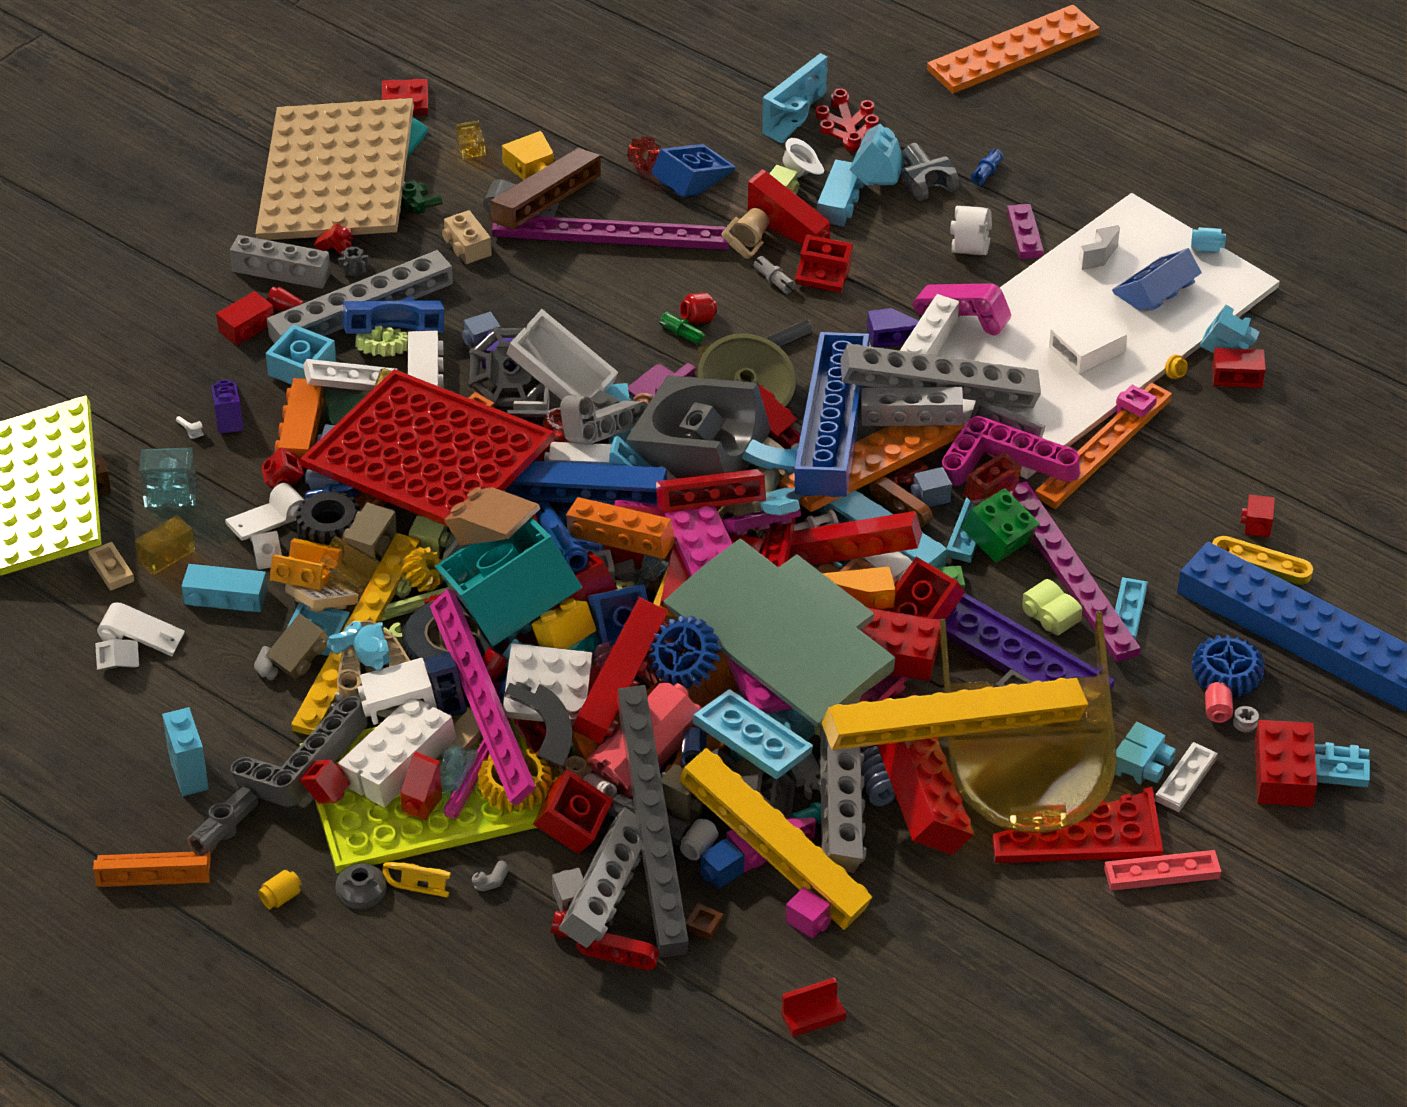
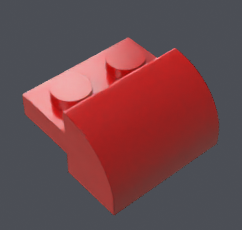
[795,235,853,293]

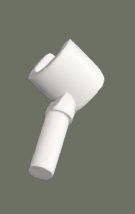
[176,416,204,439]

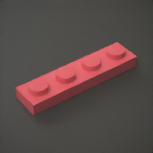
[1104,850,1221,891]

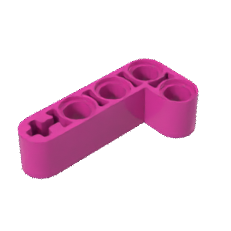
[913,284,1012,336]

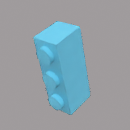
[817,159,864,226]
[181,564,268,612]

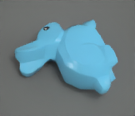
[329,621,391,671]

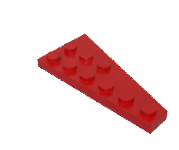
[992,787,1163,863]

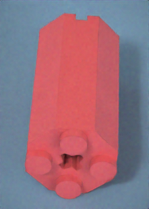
[587,683,702,798]

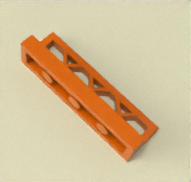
[93,851,211,887]

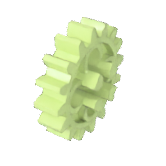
[355,326,408,357]

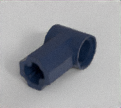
[680,727,707,768]

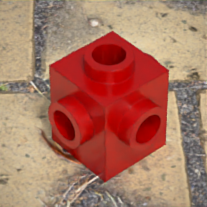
[261,447,304,489]

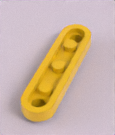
[1212,536,1313,585]

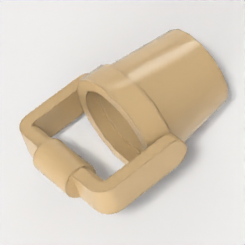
[722,208,769,259]

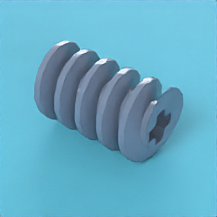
[860,746,895,806]

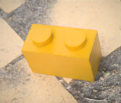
[532,598,597,649]

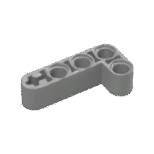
[560,395,648,444]

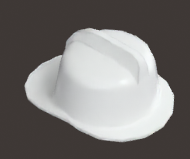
[783,138,824,178]

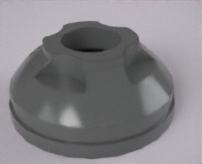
[335,863,387,909]

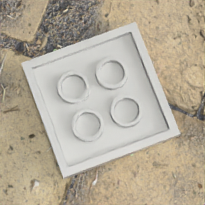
[503,643,592,725]

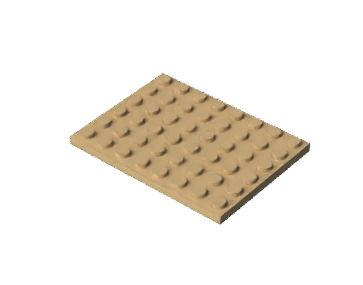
[255,98,414,240]

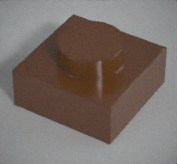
[685,904,723,941]

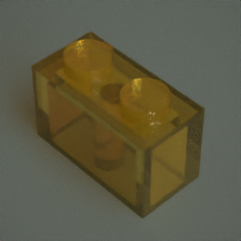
[135,515,195,575]

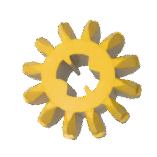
[401,547,444,592]

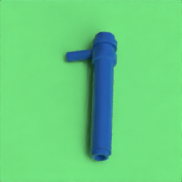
[535,501,588,572]

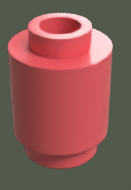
[1205,682,1233,723]

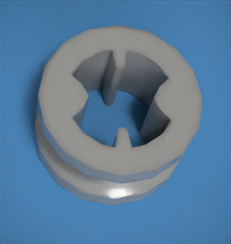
[1233,706,1259,732]

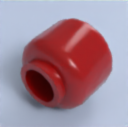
[680,293,717,325]

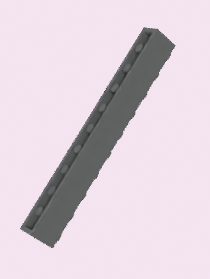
[617,685,689,958]

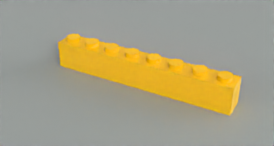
[679,748,872,930]

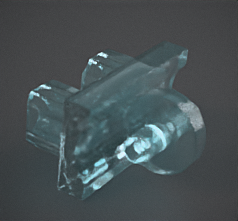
[440,743,478,795]

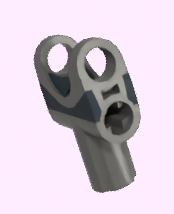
[901,143,960,201]

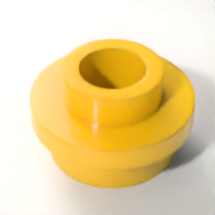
[1165,354,1188,379]

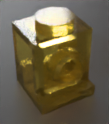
[456,120,485,159]

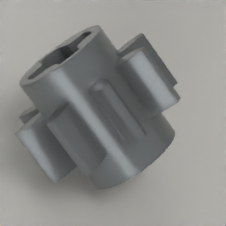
[338,247,369,277]

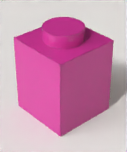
[786,887,831,939]

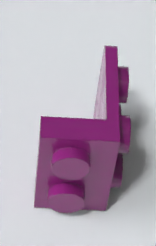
[628,363,695,397]

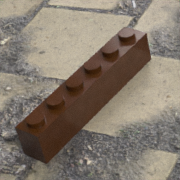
[490,148,601,229]

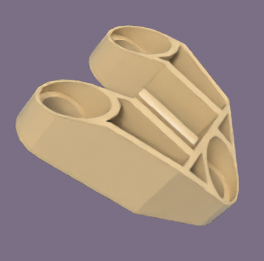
[337,620,410,697]

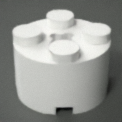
[950,206,992,255]

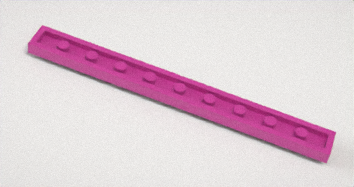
[430,589,536,805]

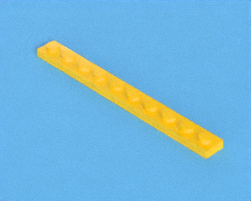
[291,533,421,735]

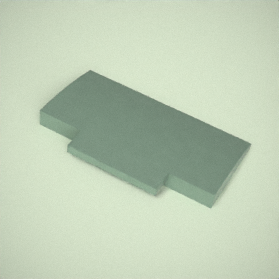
[663,538,895,727]

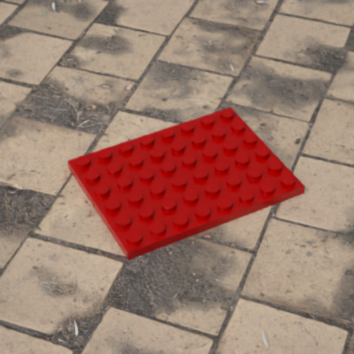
[300,369,555,527]

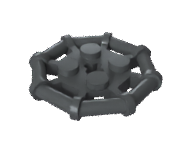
[467,326,545,409]

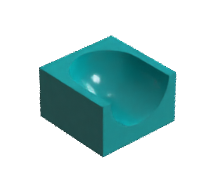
[435,517,582,646]

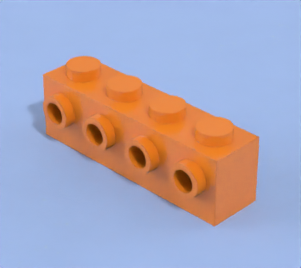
[275,378,325,458]
[566,497,675,559]

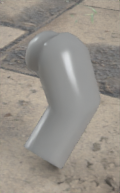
[254,646,278,680]
[472,861,510,892]

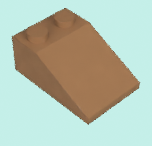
[444,487,540,546]

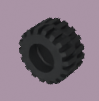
[296,491,361,556]

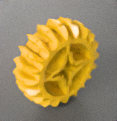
[478,746,552,814]

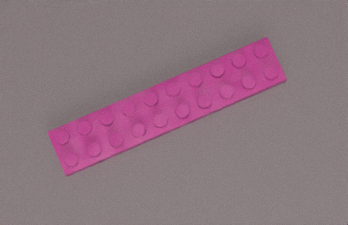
[664,506,793,714]

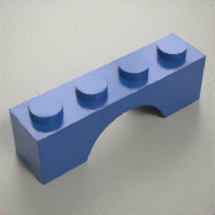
[342,301,444,333]

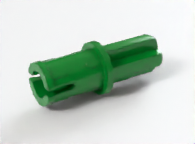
[659,312,705,344]

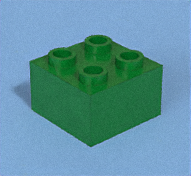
[961,488,1040,563]

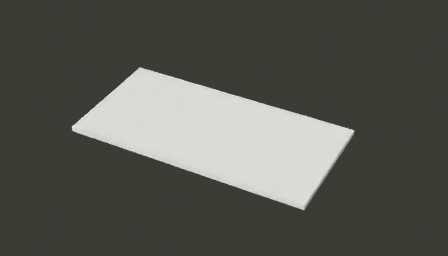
[937,193,1279,480]

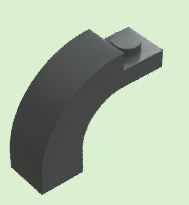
[505,682,572,770]

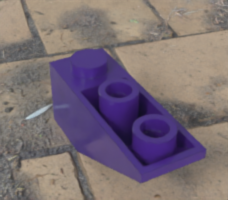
[211,380,244,434]

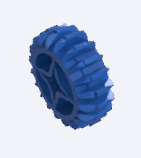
[649,616,722,689]
[1191,634,1265,698]

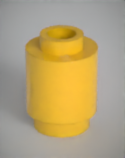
[258,870,301,909]

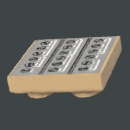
[285,579,359,612]

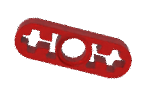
[576,933,660,970]

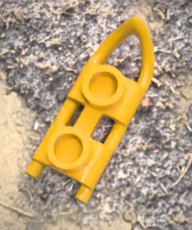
[382,862,451,898]

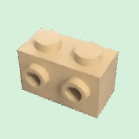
[442,210,492,264]

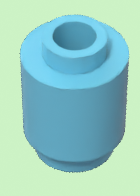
[1191,227,1226,253]

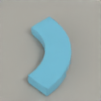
[742,439,798,473]
[760,487,803,515]

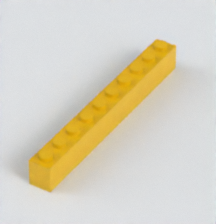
[821,678,1088,750]

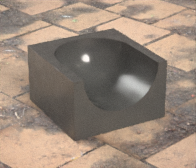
[626,375,771,479]

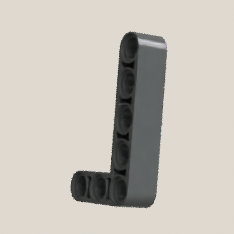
[230,696,369,807]

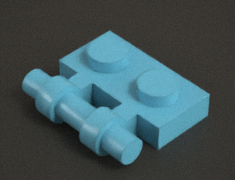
[1315,742,1370,787]

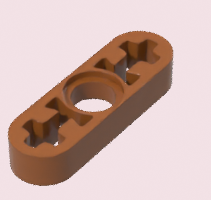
[869,476,933,528]

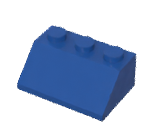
[1112,248,1202,311]

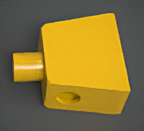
[502,131,554,180]

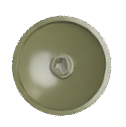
[696,334,796,408]

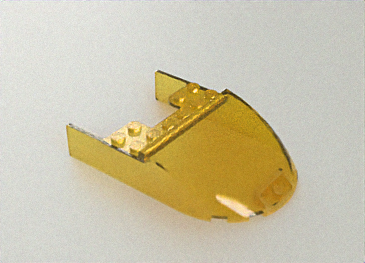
[939,611,1117,833]

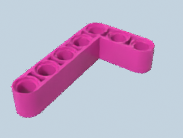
[942,416,1081,486]

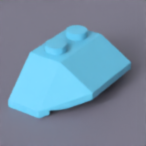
[849,124,905,185]

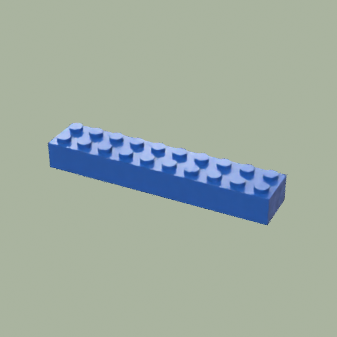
[794,332,869,497]
[1177,541,1407,712]

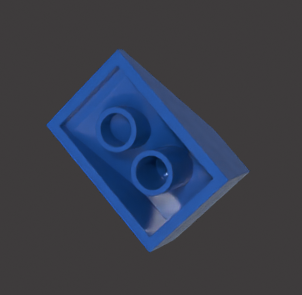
[651,144,736,197]

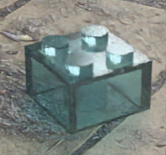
[139,448,198,507]

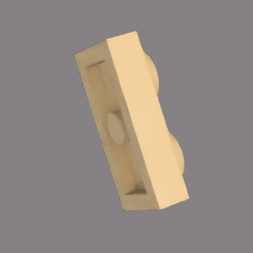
[88,542,134,591]

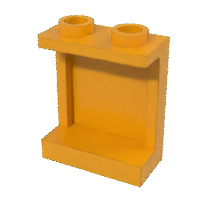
[270,538,343,590]

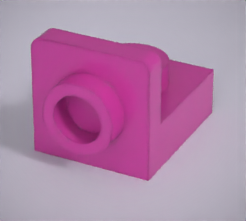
[1116,384,1157,417]

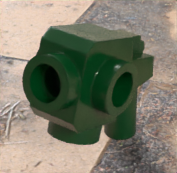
[401,180,443,214]

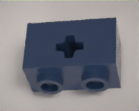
[423,652,467,717]

